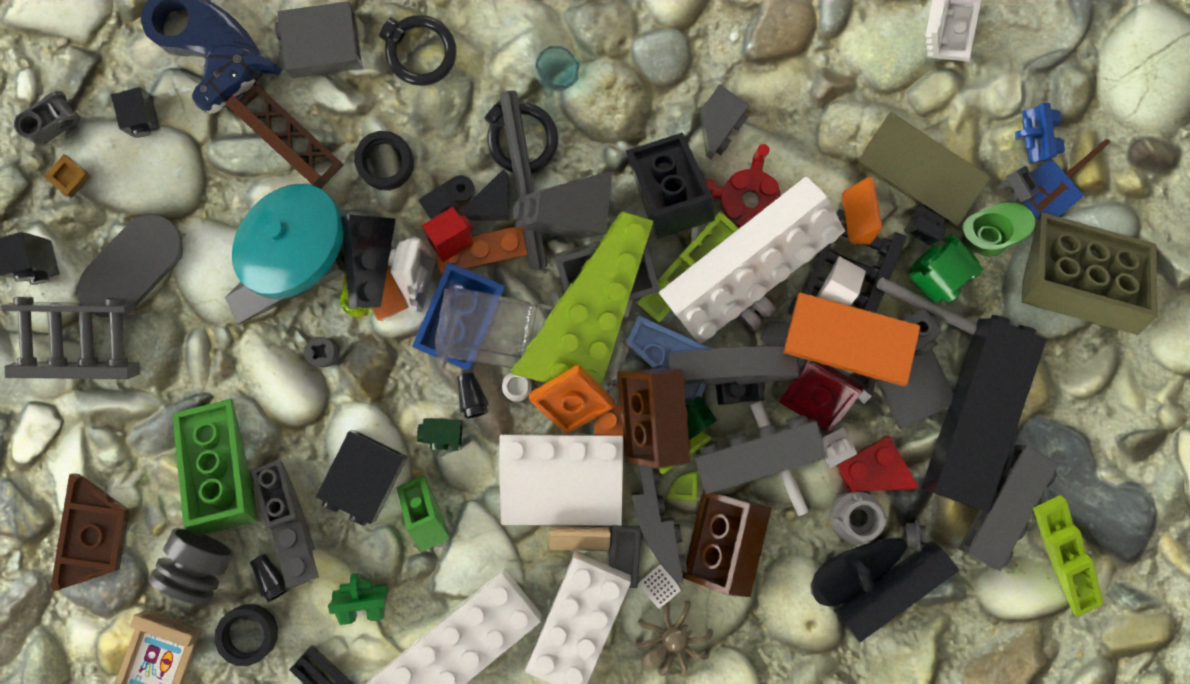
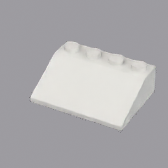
[499,434,623,526]

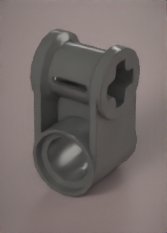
[14,91,81,145]

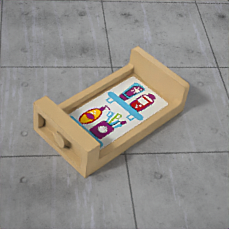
[115,610,202,684]

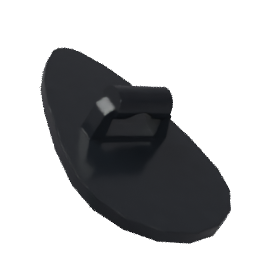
[811,538,908,606]

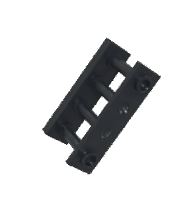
[788,209,907,323]

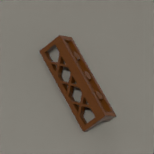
[225,83,344,189]

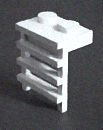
[925,0,981,62]

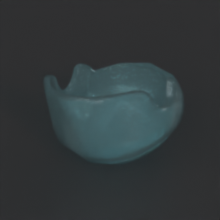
[534,46,580,92]

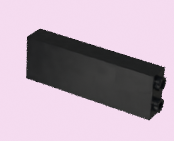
[921,315,1047,512]

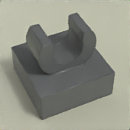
[999,166,1041,203]

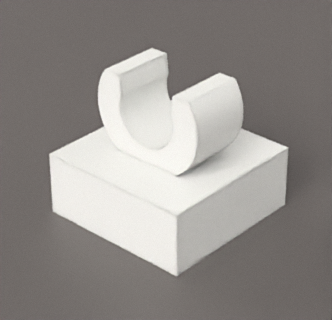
[821,427,857,468]

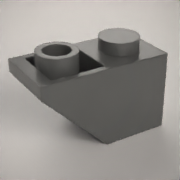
[699,84,749,160]

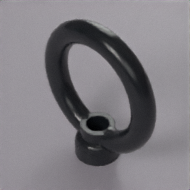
[379,15,456,86]
[484,101,559,174]

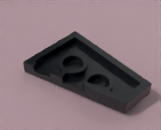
[341,214,396,309]

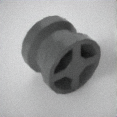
[304,337,340,367]

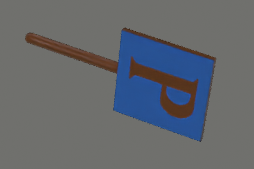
[1012,139,1110,220]

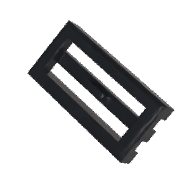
[289,645,354,684]

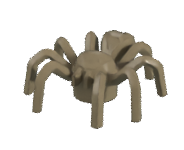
[635,600,713,677]

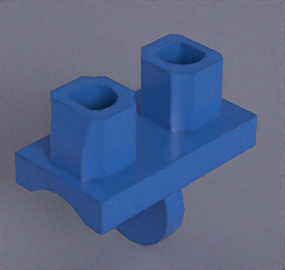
[1015,103,1065,163]

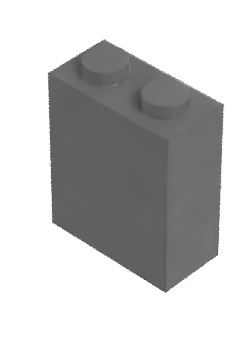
[275,1,363,78]

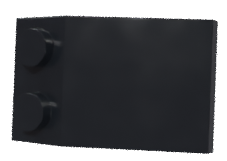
[626,132,715,239]
[0,232,60,285]

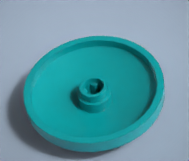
[232,184,344,299]

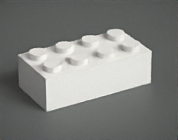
[525,551,631,684]

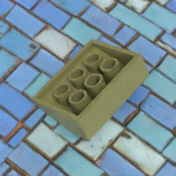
[1022,212,1158,335]

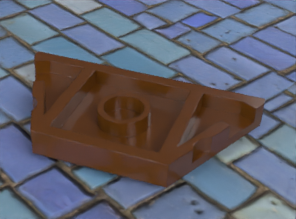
[50,473,130,591]

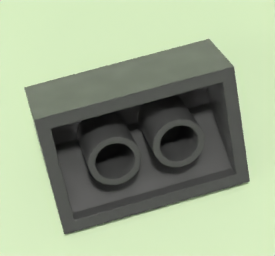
[554,241,660,300]

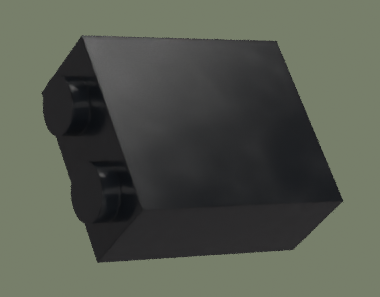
[316,430,408,526]

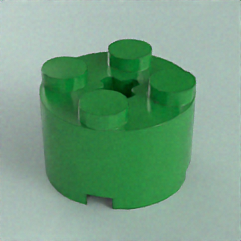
[907,234,983,303]

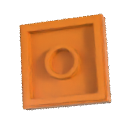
[529,364,615,435]

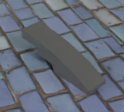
[669,346,800,386]

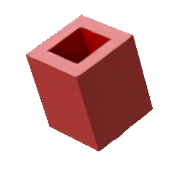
[421,207,474,262]

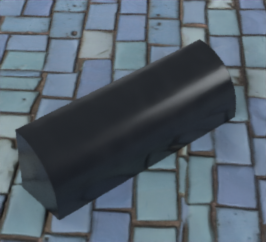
[834,541,960,643]

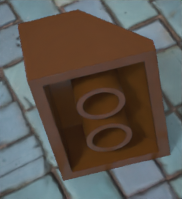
[617,368,691,469]
[682,490,772,597]

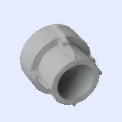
[829,491,887,545]

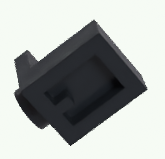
[903,205,946,246]
[716,382,765,405]

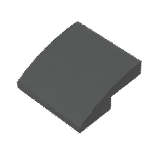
[875,349,953,429]

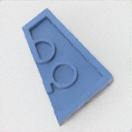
[626,316,712,402]

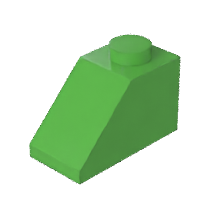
[396,475,450,552]

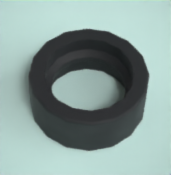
[354,131,414,191]
[215,604,278,666]

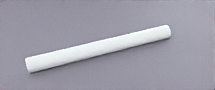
[750,401,809,516]

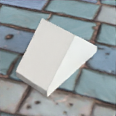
[817,256,866,306]

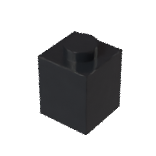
[111,87,160,138]

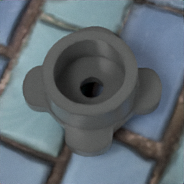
[906,518,927,551]

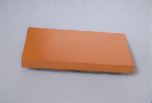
[783,292,920,386]

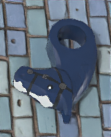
[141,0,282,114]

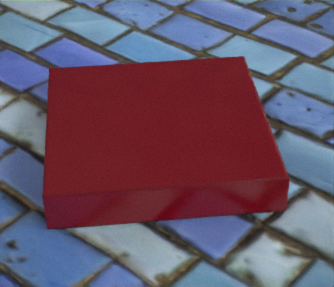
[779,360,864,433]

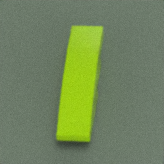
[636,212,739,324]
[1033,495,1104,617]

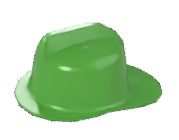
[963,202,1035,257]

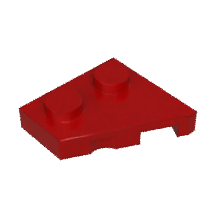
[836,435,918,492]

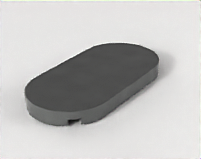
[78,214,183,318]

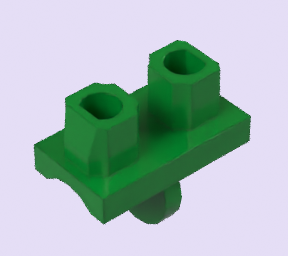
[328,573,388,625]

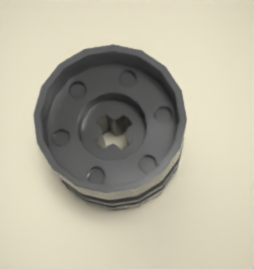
[148,528,233,605]

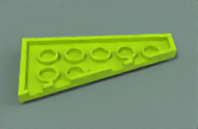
[510,211,653,387]

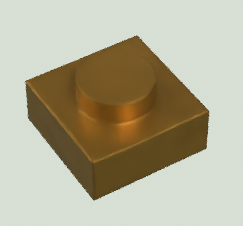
[44,154,91,198]

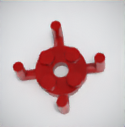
[706,144,781,229]

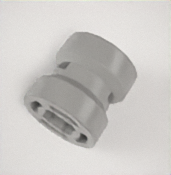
[738,296,776,332]

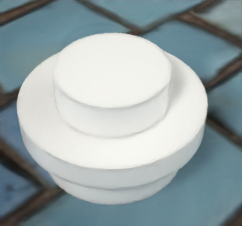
[502,373,532,401]

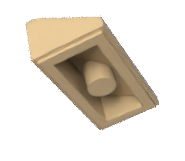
[549,526,610,551]

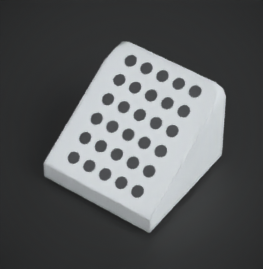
[638,564,682,609]

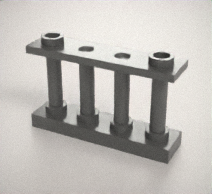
[1,297,140,379]

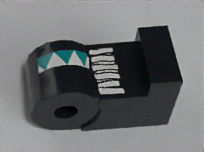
[418,175,476,219]

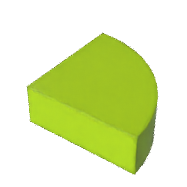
[666,471,699,502]

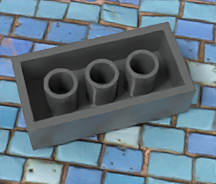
[694,415,828,494]

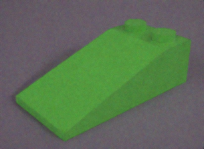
[172,399,257,536]

